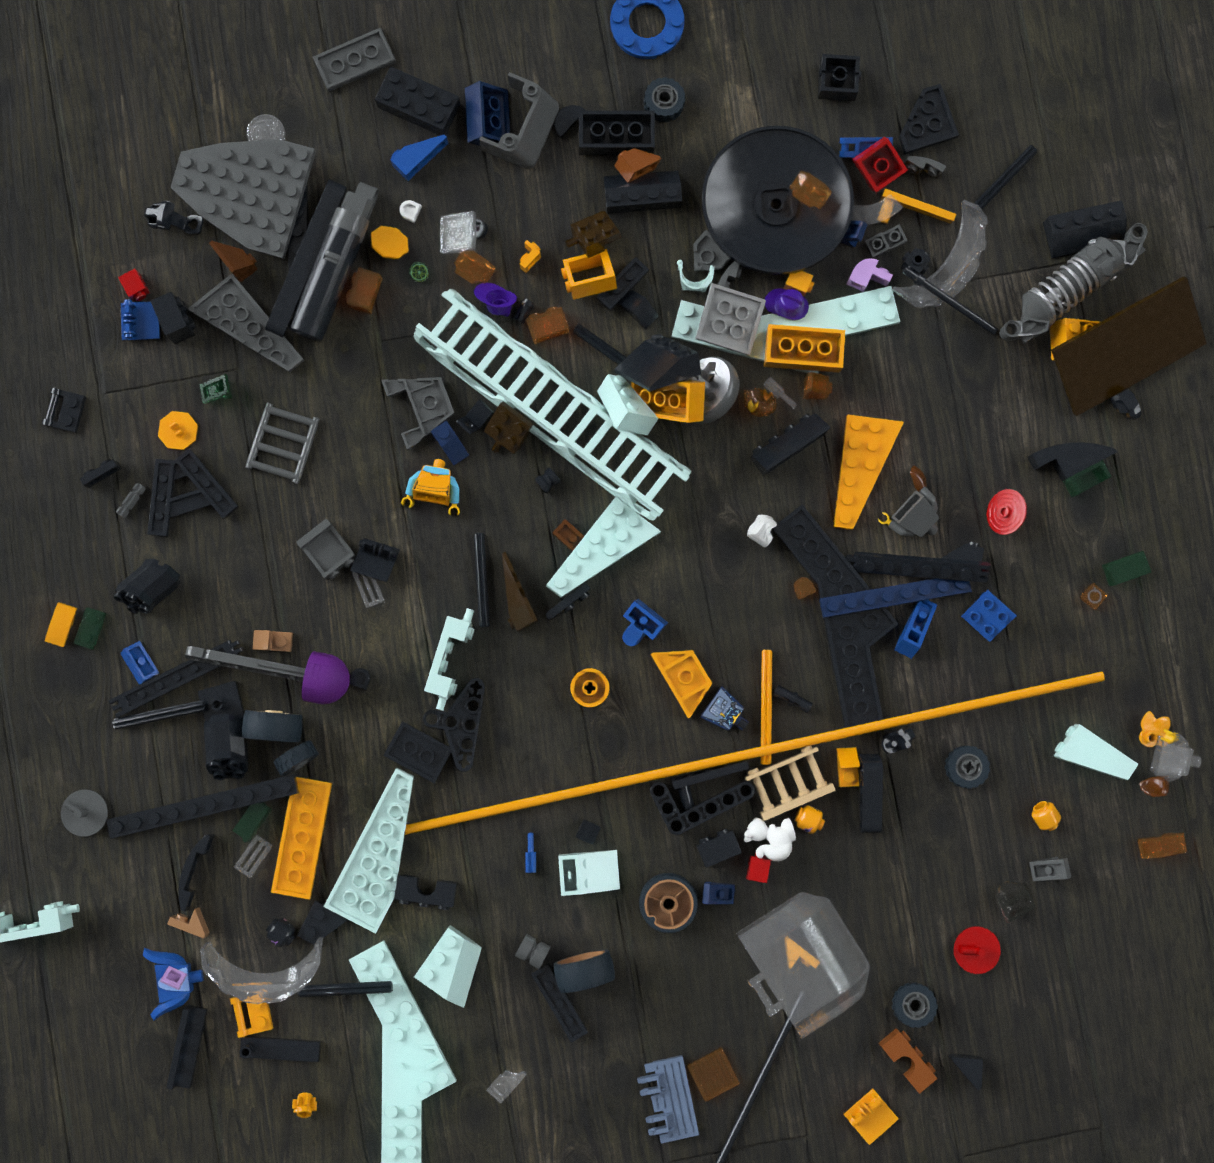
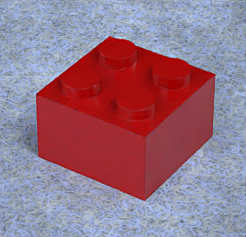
[852,137,908,192]

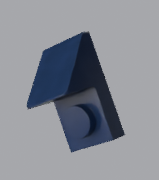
[841,220,868,247]
[702,882,735,904]

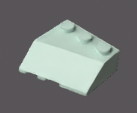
[414,925,482,1008]

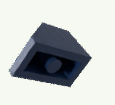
[431,421,470,466]

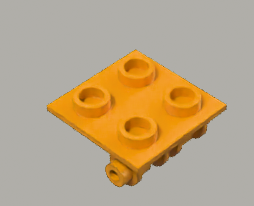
[844,1088,899,1145]

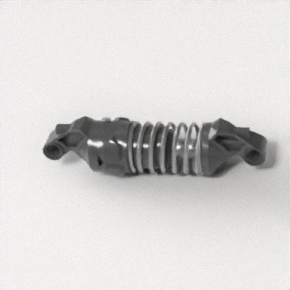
[999,223,1148,344]

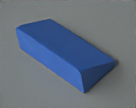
[121,641,160,685]

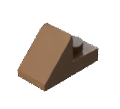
[253,630,293,652]
[168,907,210,939]

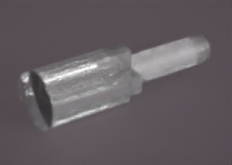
[763,377,797,408]

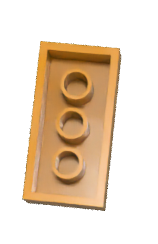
[764,324,845,373]
[631,380,705,423]

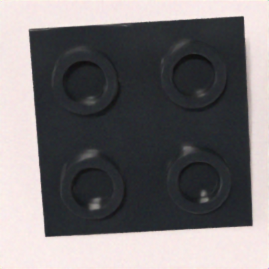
[350,538,400,583]

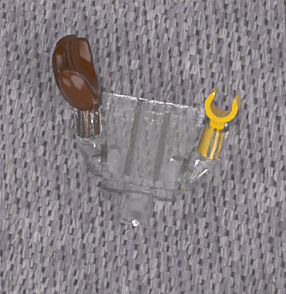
[1139,729,1201,798]

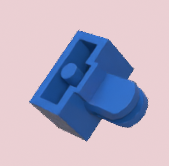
[622,599,668,646]

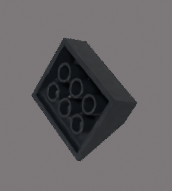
[614,334,701,391]

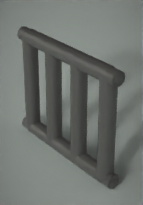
[245,402,320,484]

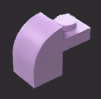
[847,259,893,292]

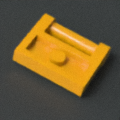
[230,990,273,1038]

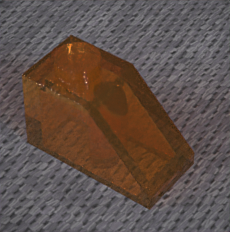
[804,372,832,399]

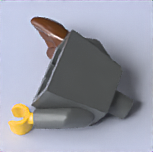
[878,466,939,537]

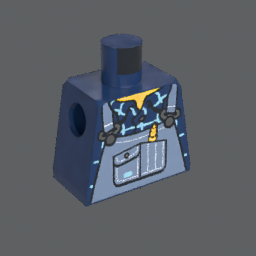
[700,687,749,731]

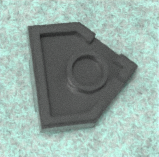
[693,230,731,271]

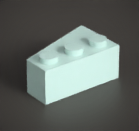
[597,374,659,435]

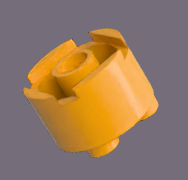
[570,668,609,708]

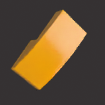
[45,602,77,647]

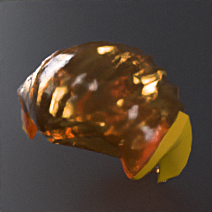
[743,388,777,417]

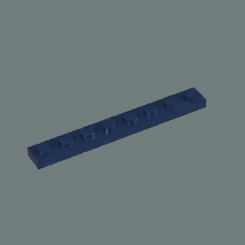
[819,579,972,618]

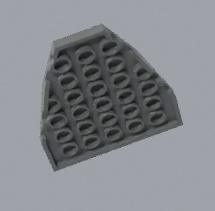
[170,139,316,259]

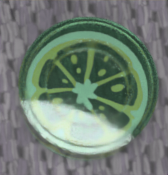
[409,262,429,282]

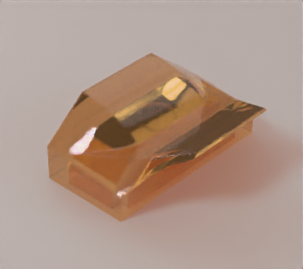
[789,171,832,209]
[454,247,496,284]

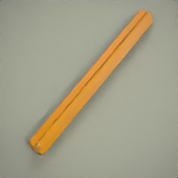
[761,650,772,765]

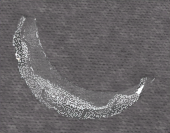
[892,200,988,308]
[201,937,323,1004]

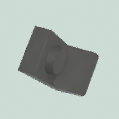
[1029,857,1071,881]

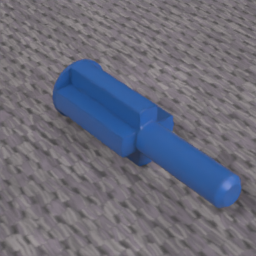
[525,832,536,873]

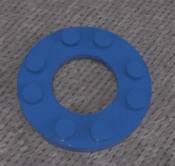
[610,0,684,59]

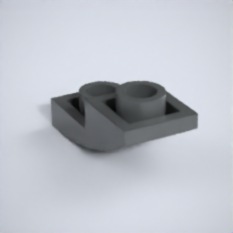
[904,156,946,178]
[865,224,908,258]
[718,261,743,288]

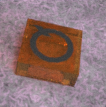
[1080,583,1108,610]

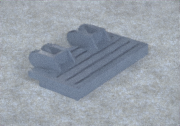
[637,1055,699,1143]

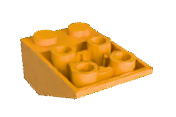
[1050,318,1100,361]

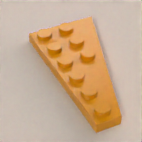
[833,415,904,530]

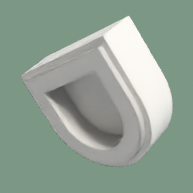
[400,200,422,223]

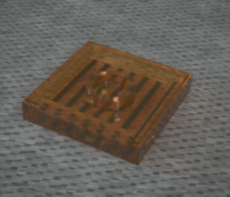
[687,1047,740,1102]

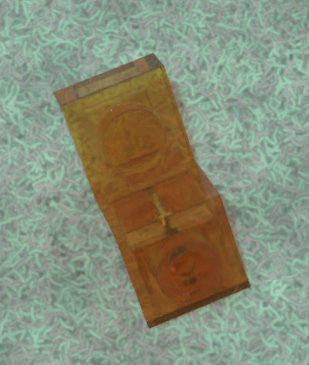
[1138,832,1187,859]

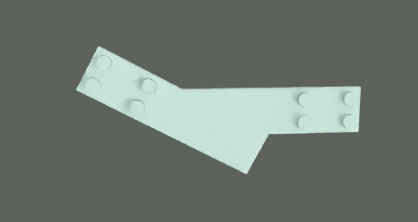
[671,286,900,376]

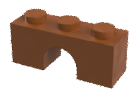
[879,1028,937,1094]

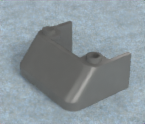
[479,72,559,169]

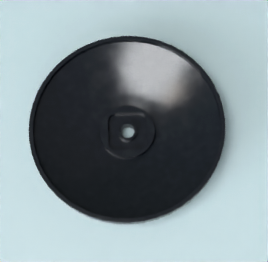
[702,126,854,275]

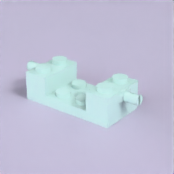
[424,608,475,711]
[0,901,80,942]

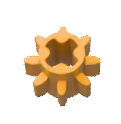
[292,1093,317,1118]

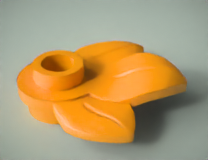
[1139,711,1170,747]

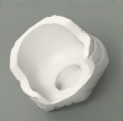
[747,515,777,548]

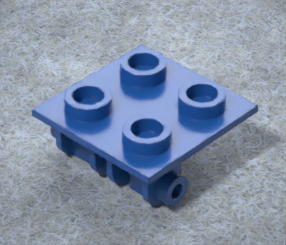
[121,300,160,340]
[961,590,1017,642]

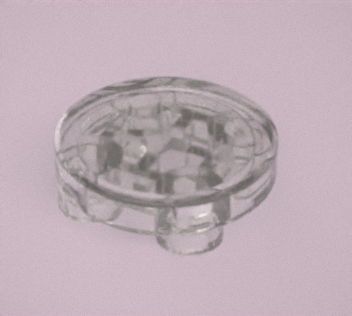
[247,114,285,141]

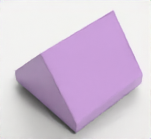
[160,966,187,990]

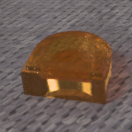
[794,577,816,600]

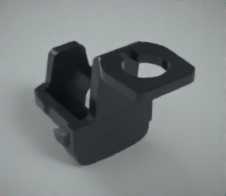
[144,200,204,234]

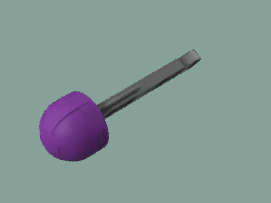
[185,646,350,704]

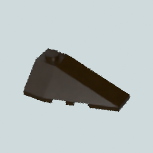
[502,552,538,632]

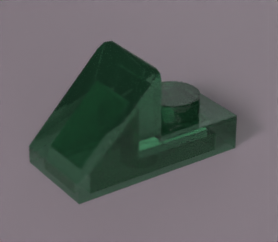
[199,374,233,403]

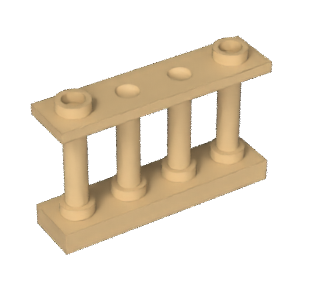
[744,746,836,821]

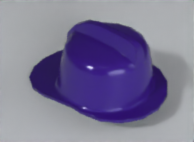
[474,283,517,317]
[765,288,809,320]

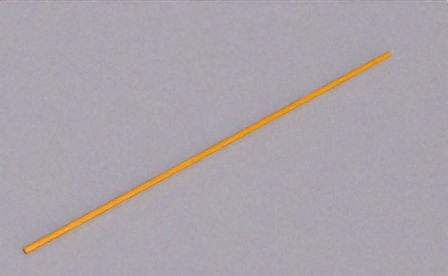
[405,672,1105,835]

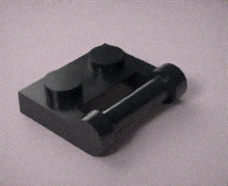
[42,388,86,433]

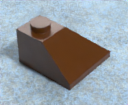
[209,241,258,282]

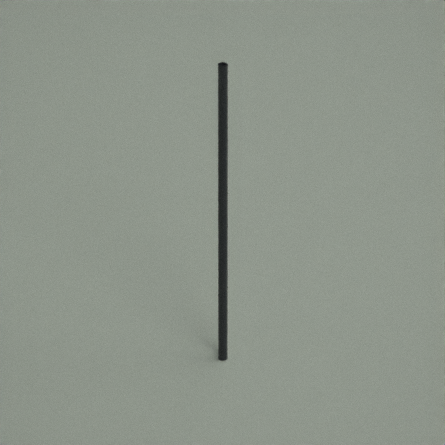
[715,990,807,1163]

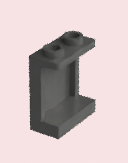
[296,519,356,580]

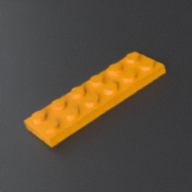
[271,777,332,899]

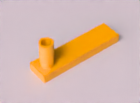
[877,189,956,224]

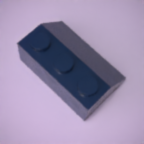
[465,81,510,146]

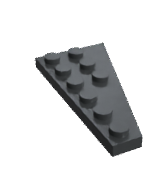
[188,274,304,372]

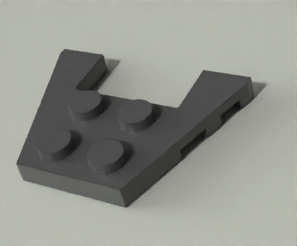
[381,377,455,450]

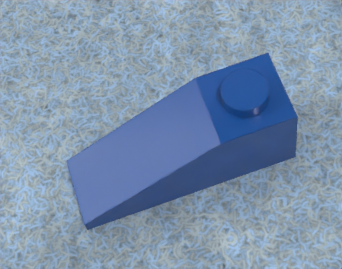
[390,135,449,181]
[894,600,937,659]

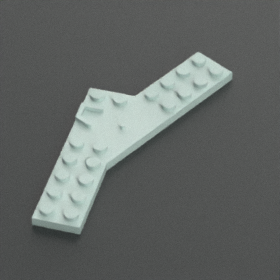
[349,940,457,1163]

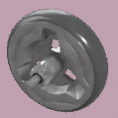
[686,356,740,424]

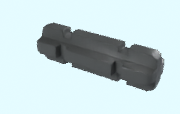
[116,483,146,518]

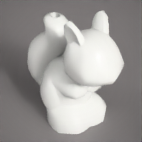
[744,817,796,862]

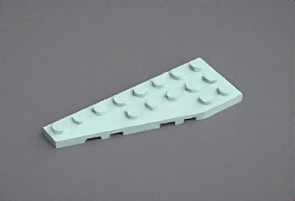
[324,768,414,934]

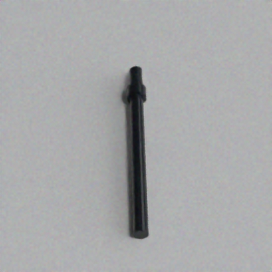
[902,266,998,335]

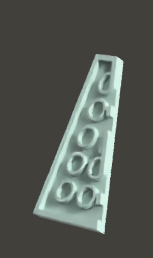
[546,497,661,598]

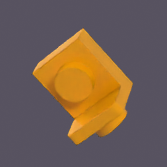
[520,240,541,273]

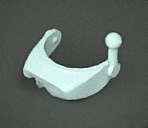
[677,260,714,292]

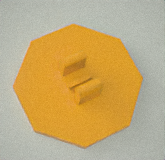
[371,226,409,259]
[158,411,198,450]

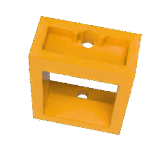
[561,249,617,300]

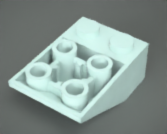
[558,850,620,896]

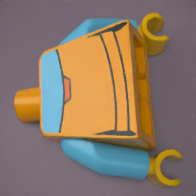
[401,459,460,516]

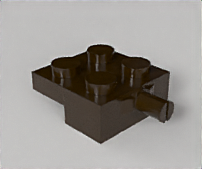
[565,210,621,258]
[484,401,533,454]

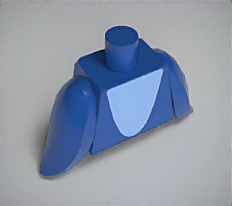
[143,948,204,1021]

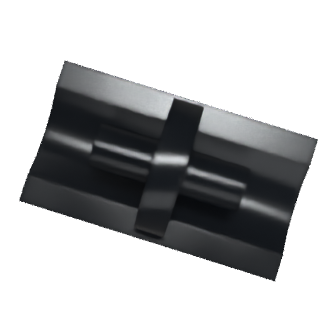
[882,728,916,754]

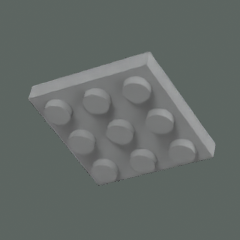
[695,283,766,356]

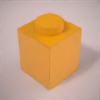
[783,271,814,297]

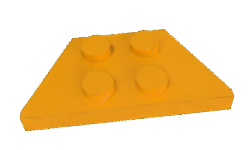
[650,650,712,718]

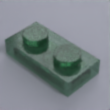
[74,607,106,650]

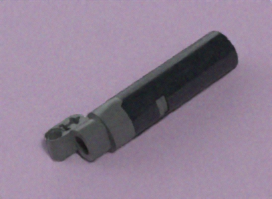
[289,182,379,342]

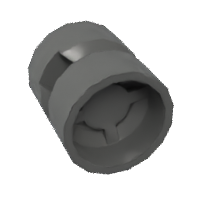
[515,934,551,969]

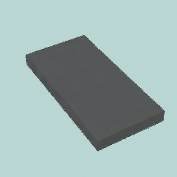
[313,27,396,92]

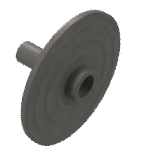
[61,790,108,836]

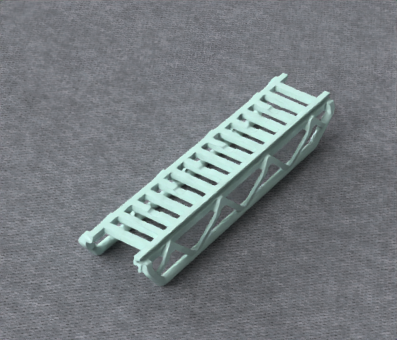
[414,289,691,520]

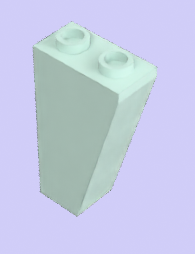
[1054,724,1138,780]

